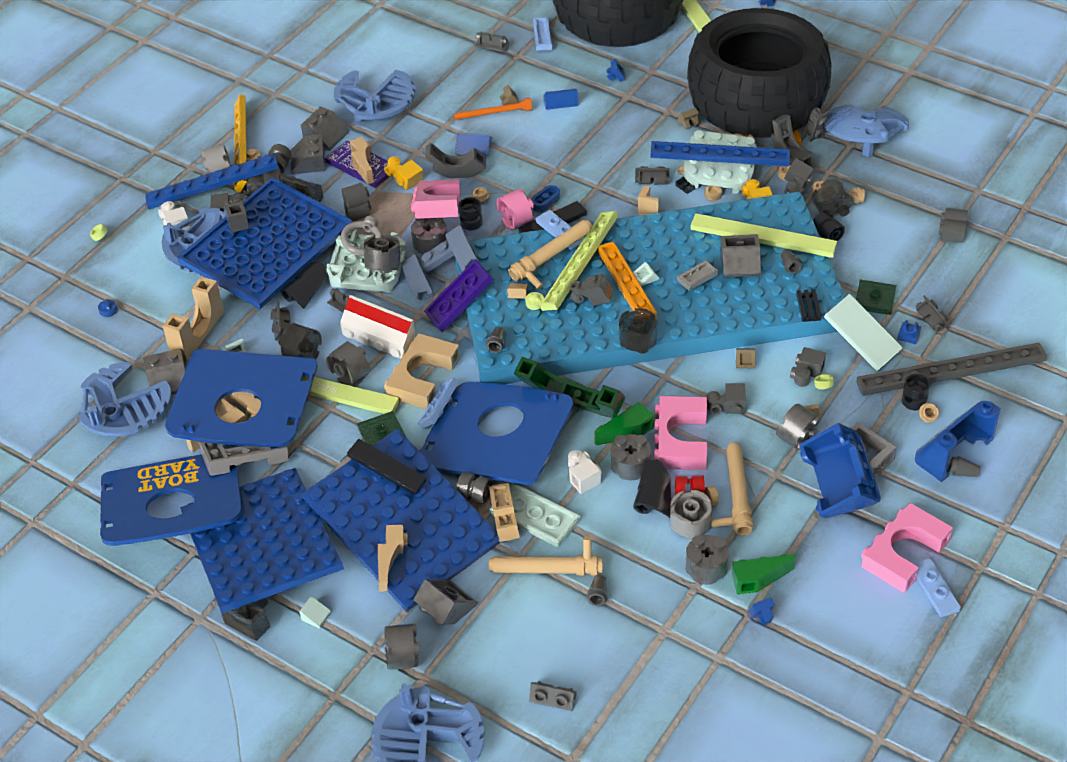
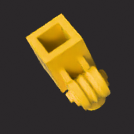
[384,156,423,190]
[741,179,773,199]

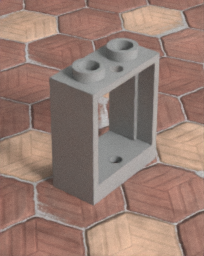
[849,422,896,477]

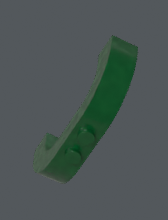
[514,357,625,418]

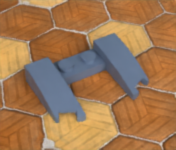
[400,225,479,300]

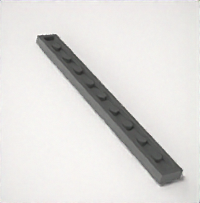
[856,343,1047,396]

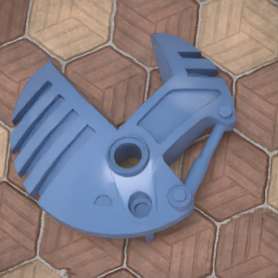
[334,70,415,122]
[824,105,909,157]
[162,208,226,274]
[78,362,172,436]
[371,683,485,762]

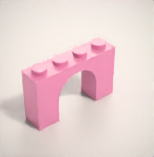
[411,179,461,219]
[654,396,707,470]
[861,503,953,593]

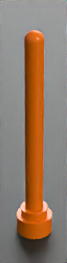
[454,98,532,120]

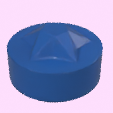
[98,299,117,317]

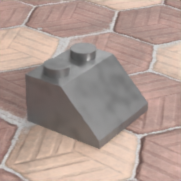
[301,106,349,151]
[291,134,325,174]
[143,348,186,394]
[413,579,478,626]

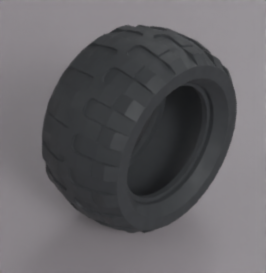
[553,0,683,47]
[687,8,832,137]

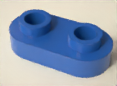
[531,185,560,211]

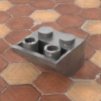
[720,234,761,278]

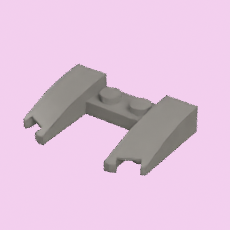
[198,441,288,476]

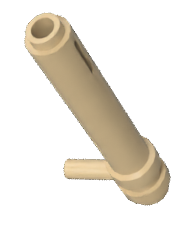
[508,220,592,290]
[711,443,754,536]
[489,536,603,576]

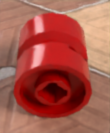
[675,475,705,495]

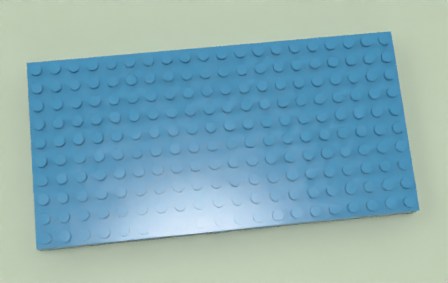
[454,192,845,384]

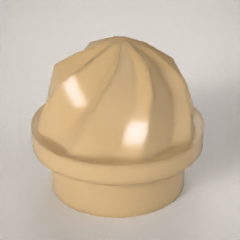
[848,187,865,204]
[919,403,939,423]

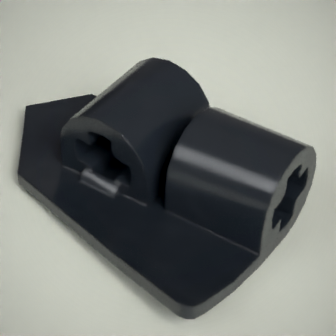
[281,263,325,309]
[633,459,671,518]

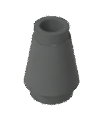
[780,249,802,274]
[486,327,505,353]
[948,456,981,477]
[587,574,608,606]

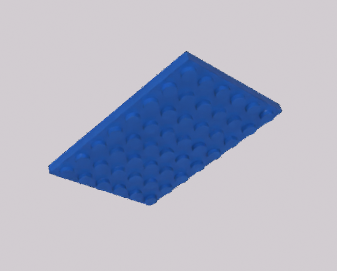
[177,177,353,309]
[302,429,501,612]
[180,468,344,614]

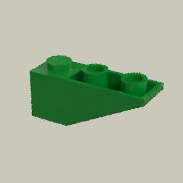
[594,402,655,445]
[732,554,796,595]

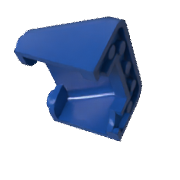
[915,401,1001,482]
[799,423,881,518]

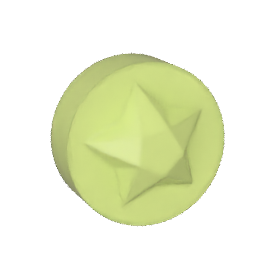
[90,224,108,241]
[525,292,544,310]
[814,374,834,390]

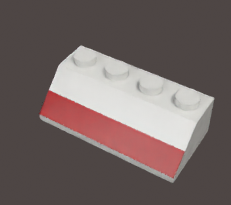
[340,295,416,359]

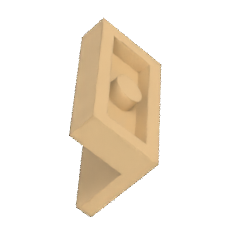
[638,186,659,215]

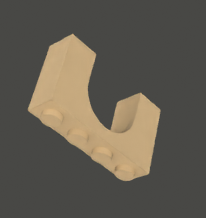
[163,277,224,362]
[384,333,460,409]

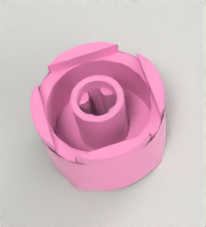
[497,188,534,230]

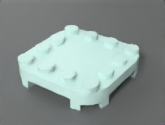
[683,130,757,194]
[327,229,406,292]

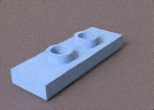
[533,17,552,51]
[536,210,584,250]
[418,378,459,428]
[913,558,961,618]

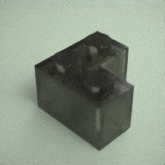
[220,597,271,641]

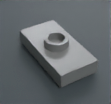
[677,260,718,291]

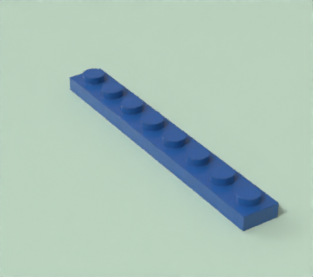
[650,141,790,166]
[145,153,279,209]

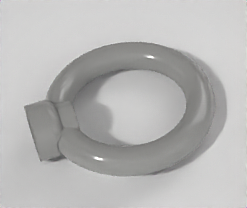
[341,216,383,256]

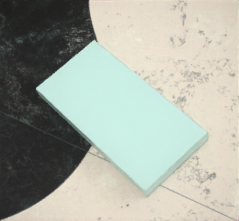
[824,294,903,371]
[490,483,580,548]

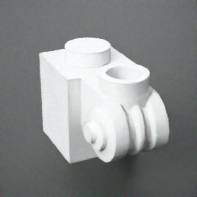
[158,201,190,230]
[568,450,602,494]

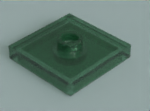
[856,279,897,315]
[357,411,407,446]

